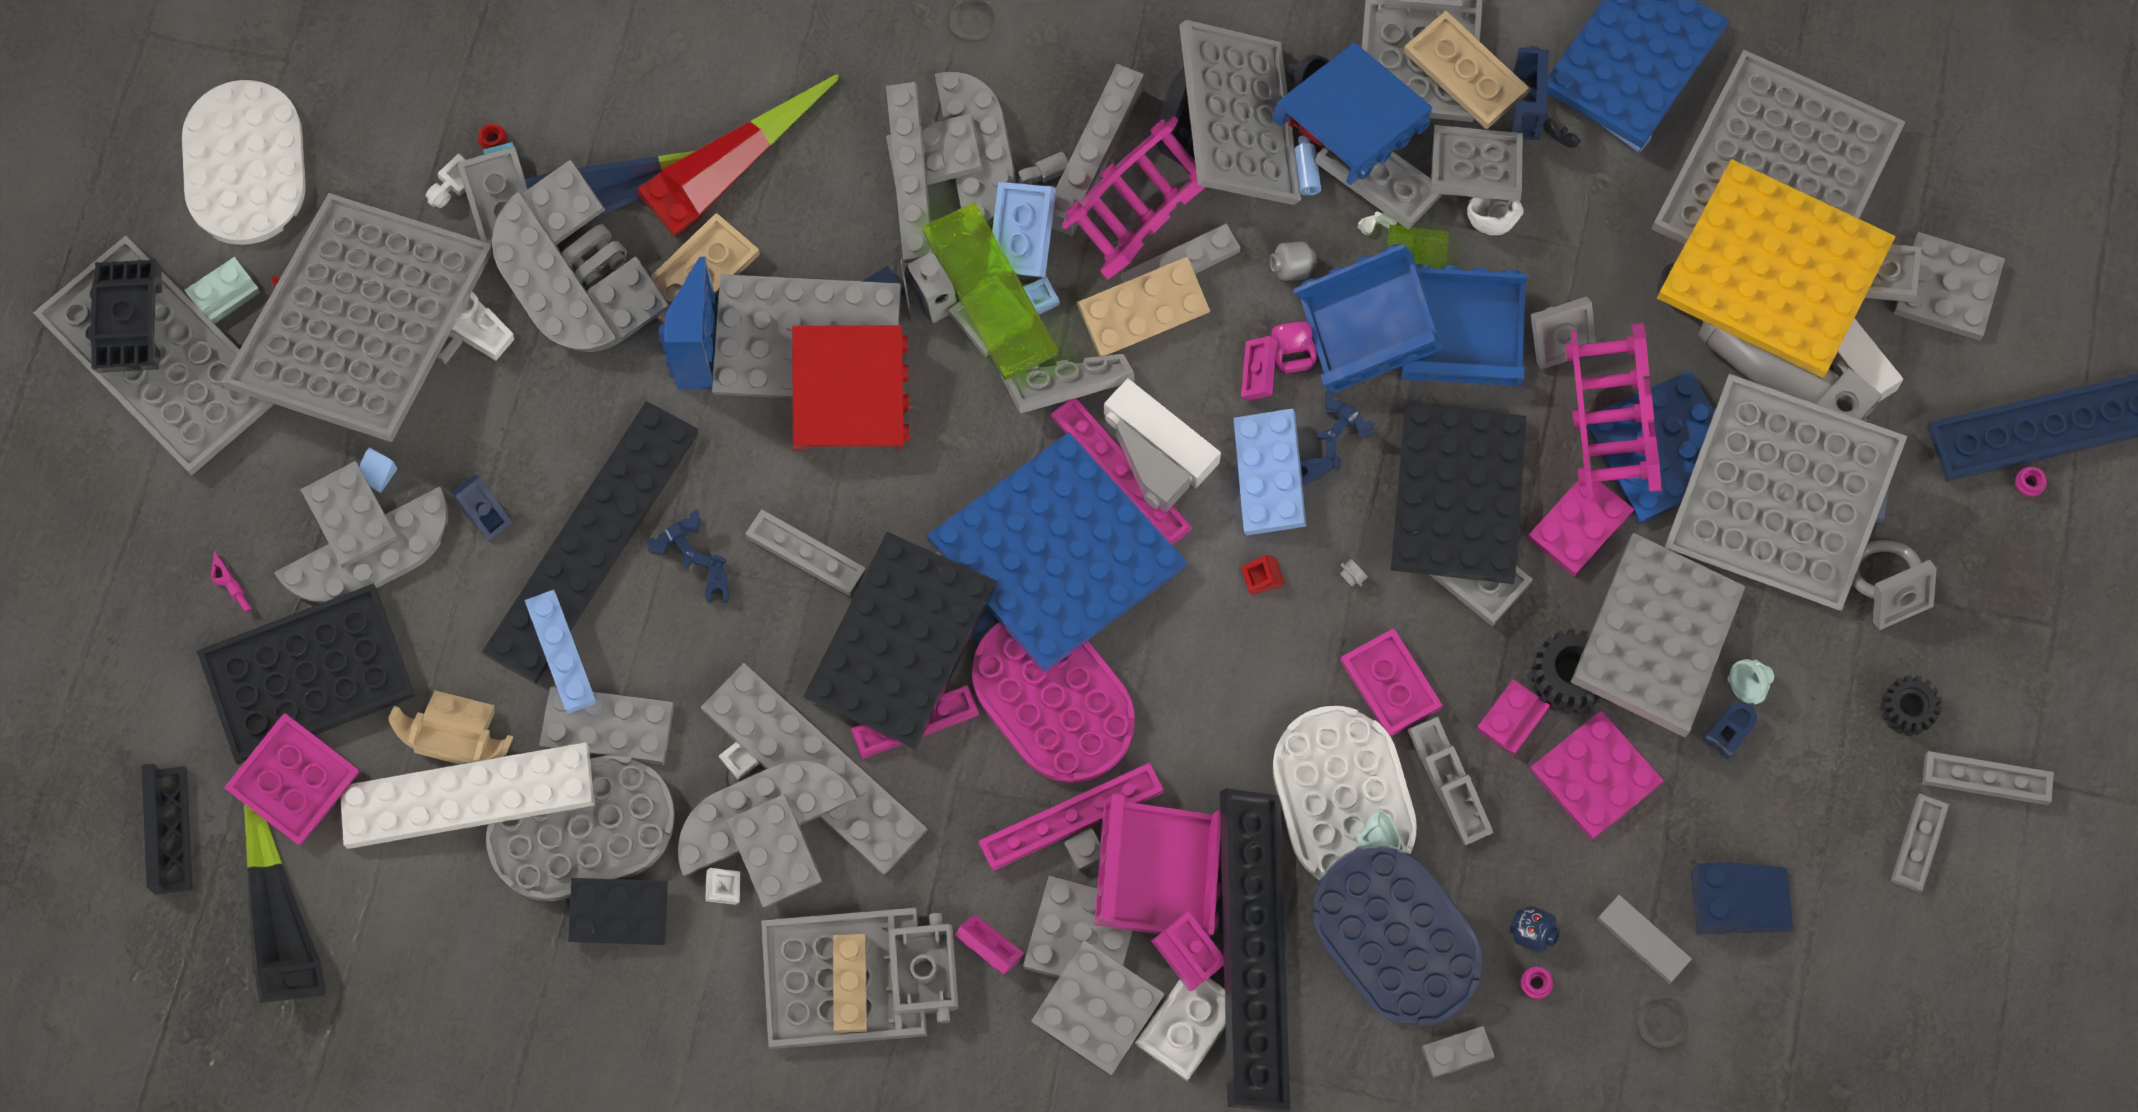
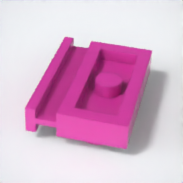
[1476,679,1550,756]
[1151,911,1224,991]

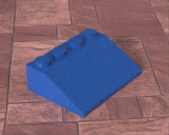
[659,257,718,389]

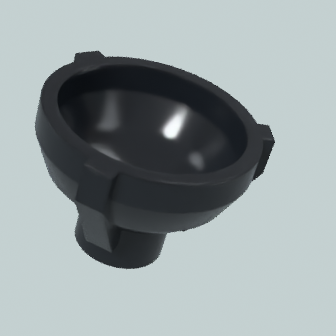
[1287,54,1329,87]

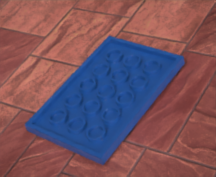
[1547,0,1730,148]

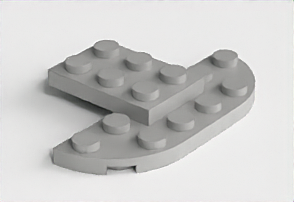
[886,72,1015,235]
[274,461,448,604]
[678,760,858,908]

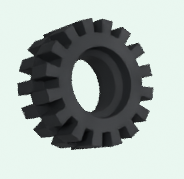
[1880,675,1942,736]

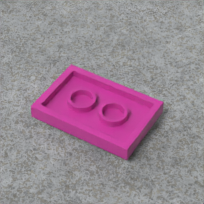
[1527,480,1634,578]
[1340,628,1443,737]

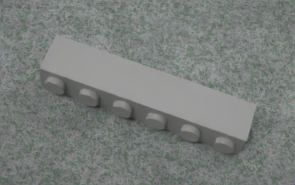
[1052,64,1144,236]

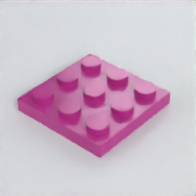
[1529,711,1664,841]
[224,713,361,846]

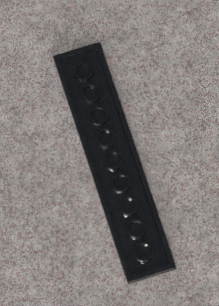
[482,401,699,684]
[1220,788,1290,1112]

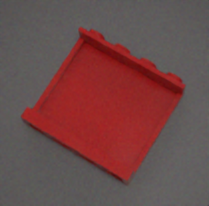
[792,325,909,451]

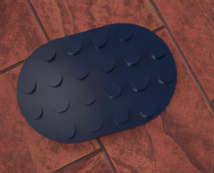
[1313,845,1482,1026]

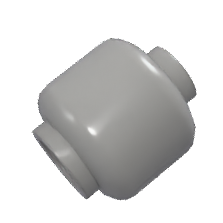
[1270,241,1317,281]

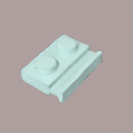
[184,257,261,324]

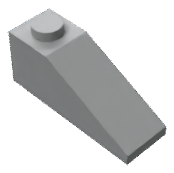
[1116,420,1190,513]

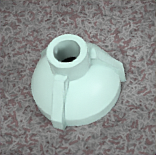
[1728,659,1774,705]
[1357,809,1400,849]

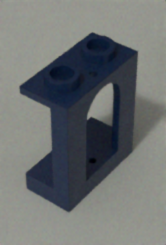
[1510,46,1549,140]

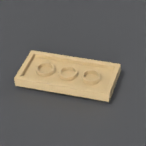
[1403,11,1529,129]
[651,213,760,324]
[1077,256,1210,356]

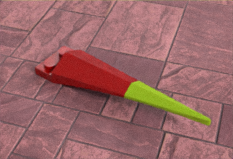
[637,74,839,237]

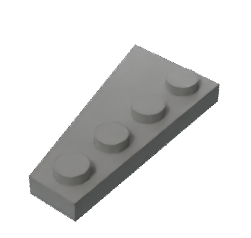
[1000,354,1134,414]

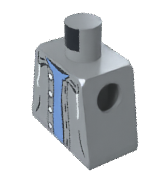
[905,252,957,324]

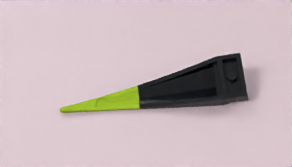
[244,804,326,1003]

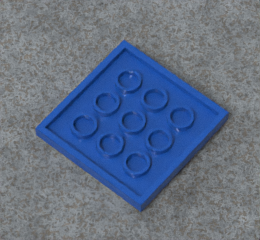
[1586,370,1715,524]

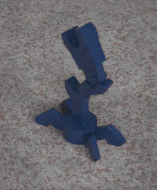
[1300,390,1375,486]
[646,510,729,603]

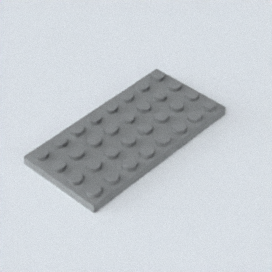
[33,236,274,476]

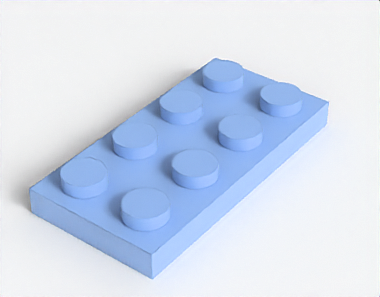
[1234,409,1306,535]

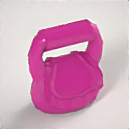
[1271,321,1318,374]

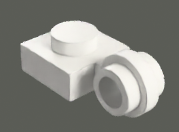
[425,154,465,208]

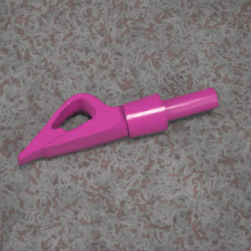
[211,550,252,613]

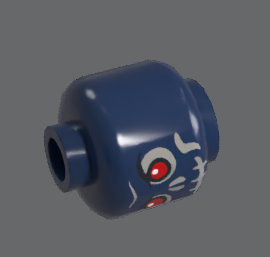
[1510,906,1560,953]

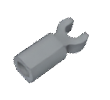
[1018,151,1068,185]

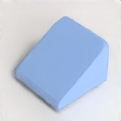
[359,447,397,493]

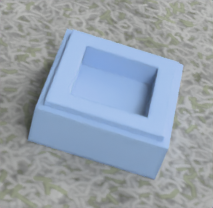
[1020,276,1060,317]

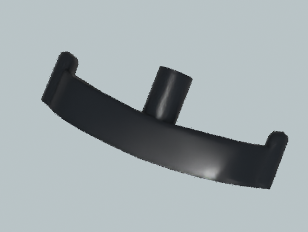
[1543,118,1581,148]

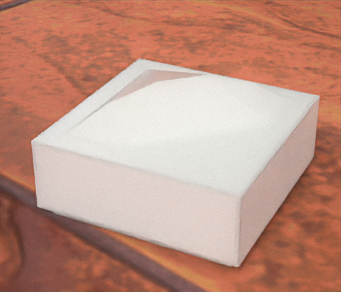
[706,868,740,905]

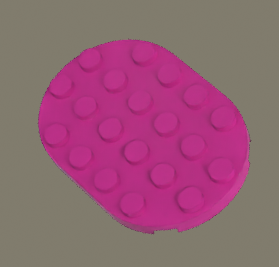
[972,623,1135,783]

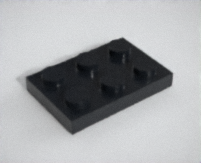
[568,878,668,945]

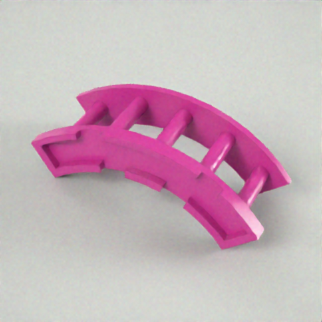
[1061,116,1206,280]
[1565,323,1662,498]

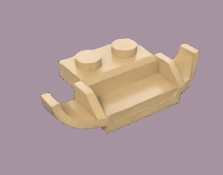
[388,690,513,765]

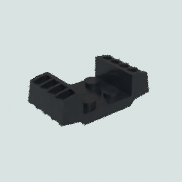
[90,259,162,373]

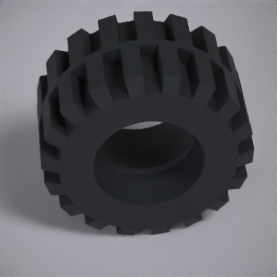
[1531,629,1603,714]

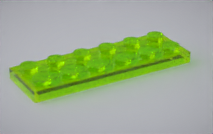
[922,202,1058,381]

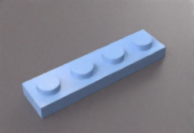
[525,590,597,714]

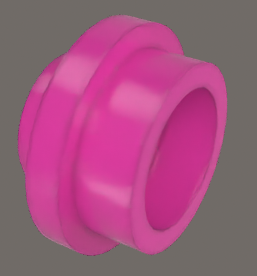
[2015,467,2047,497]
[1521,967,1553,999]

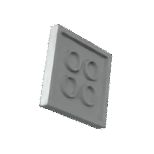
[1431,125,1523,201]
[1893,232,2005,341]
[1023,876,1133,978]
[1031,940,1165,1075]

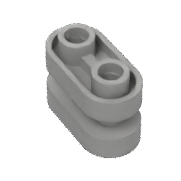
[562,224,627,289]

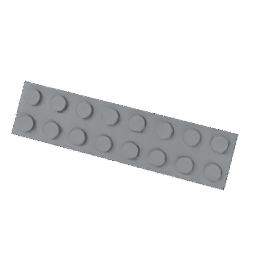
[700,663,927,876]

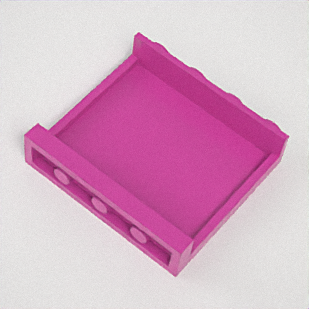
[1094,794,1222,937]

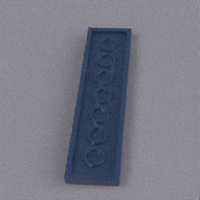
[1927,374,2138,482]

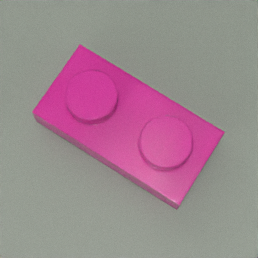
[1241,336,1277,401]
[955,914,1024,975]

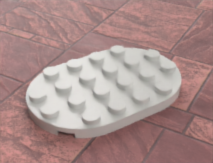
[182,80,306,245]
[1273,706,1417,880]

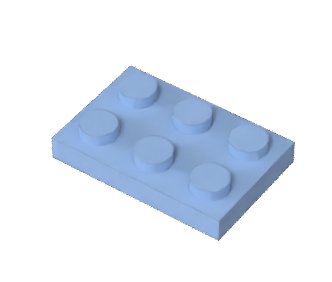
[987,182,1057,278]

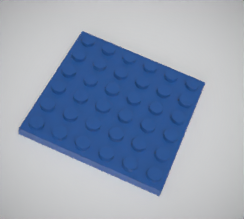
[927,432,1187,673]

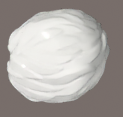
[1467,197,1524,235]

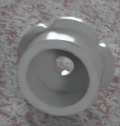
[1340,559,1368,587]

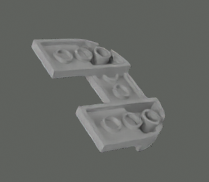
[492,160,670,352]

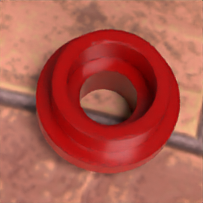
[477,124,508,150]

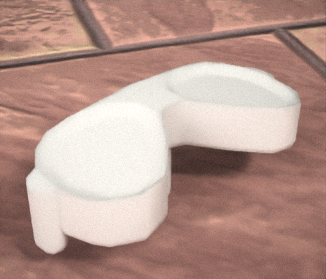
[1357,211,1397,236]

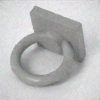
[1852,540,1937,630]

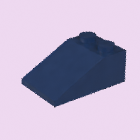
[1691,862,1793,935]

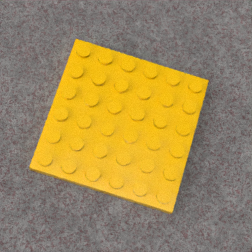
[1657,159,1896,378]

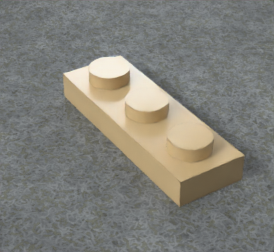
[833,934,867,1033]

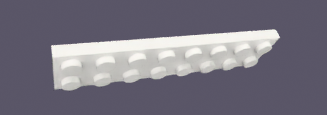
[340,742,594,849]

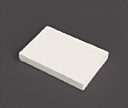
[1135,978,1226,1082]

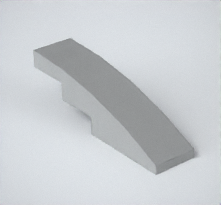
[1407,717,1494,845]

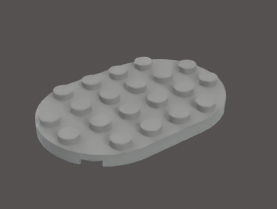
[486,755,675,901]

